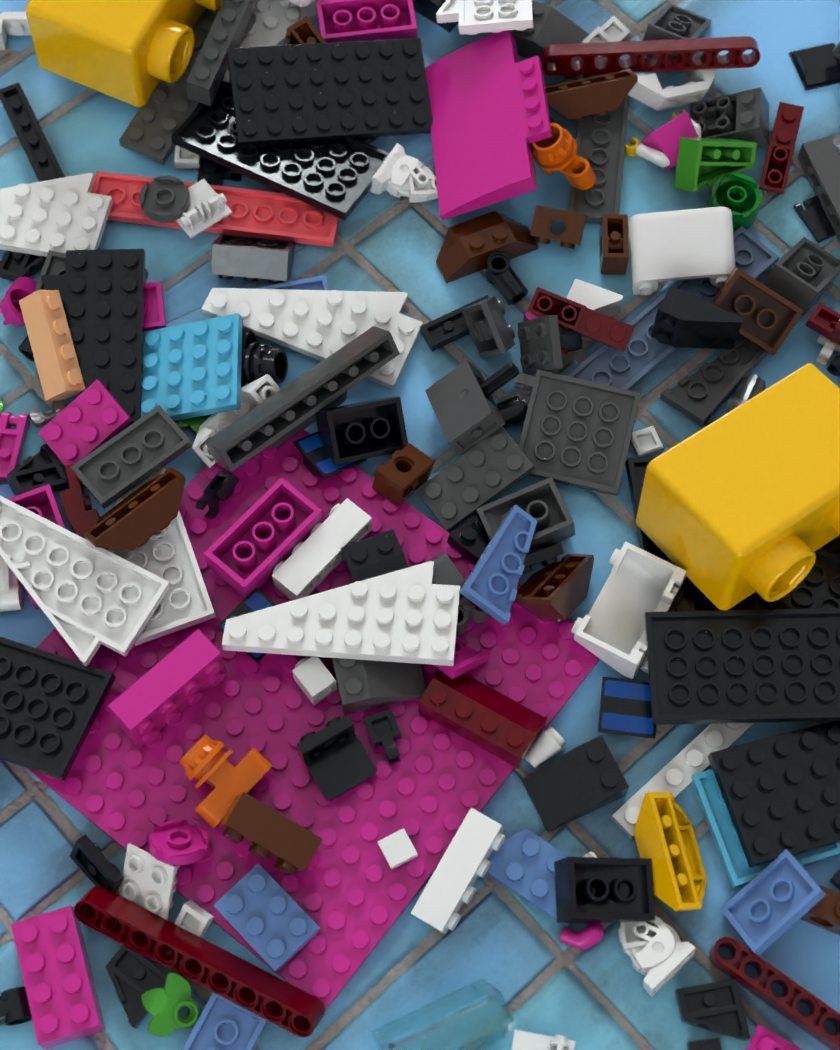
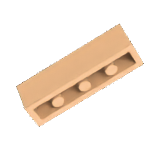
[19,290,86,401]

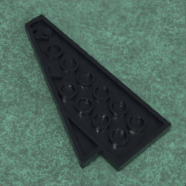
[41,249,145,436]

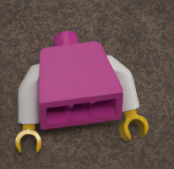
[625,110,701,171]

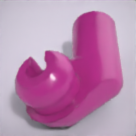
[559,923,604,950]

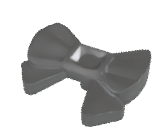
[29,400,66,428]

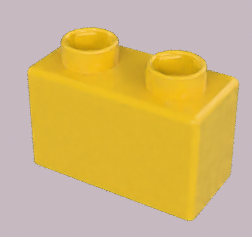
[26,0,223,108]
[636,363,840,611]

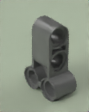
[426,552,491,637]

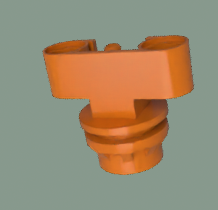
[532,123,597,190]
[179,733,273,828]

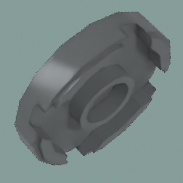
[140,176,190,222]

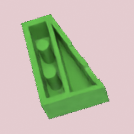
[674,137,757,192]

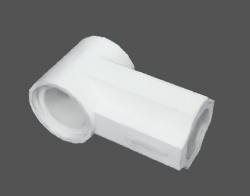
[0,557,24,612]

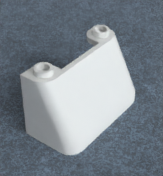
[628,207,736,296]
[571,541,687,680]

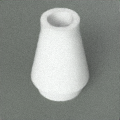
[525,726,566,769]

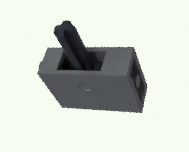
[425,360,519,454]

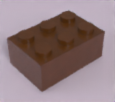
[711,267,804,355]
[219,792,322,875]

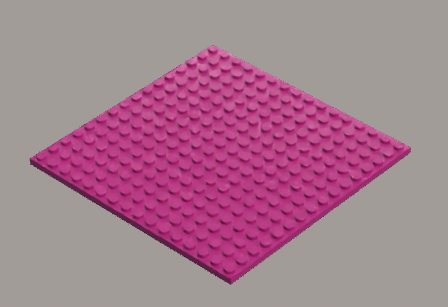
[26,430,600,1012]

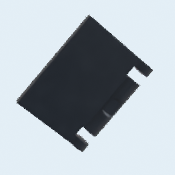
[793,195,836,243]

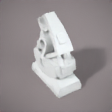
[370,143,438,203]
[618,916,696,997]

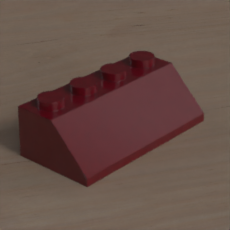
[418,670,547,768]

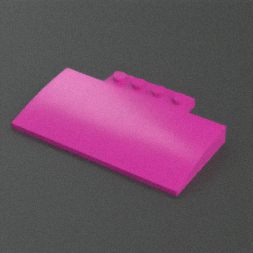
[425,30,553,220]

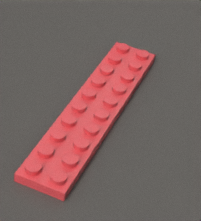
[91,171,340,247]

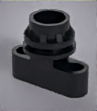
[241,331,288,387]

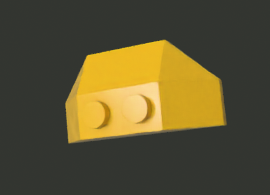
[633,792,707,911]

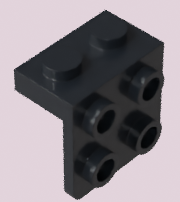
[297,715,377,801]

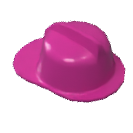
[0,277,38,327]

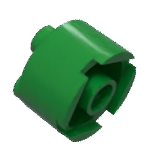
[707,173,762,233]

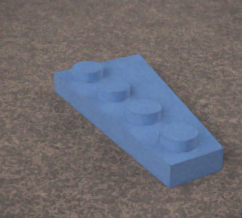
[459,504,537,625]

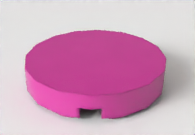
[149,819,209,865]

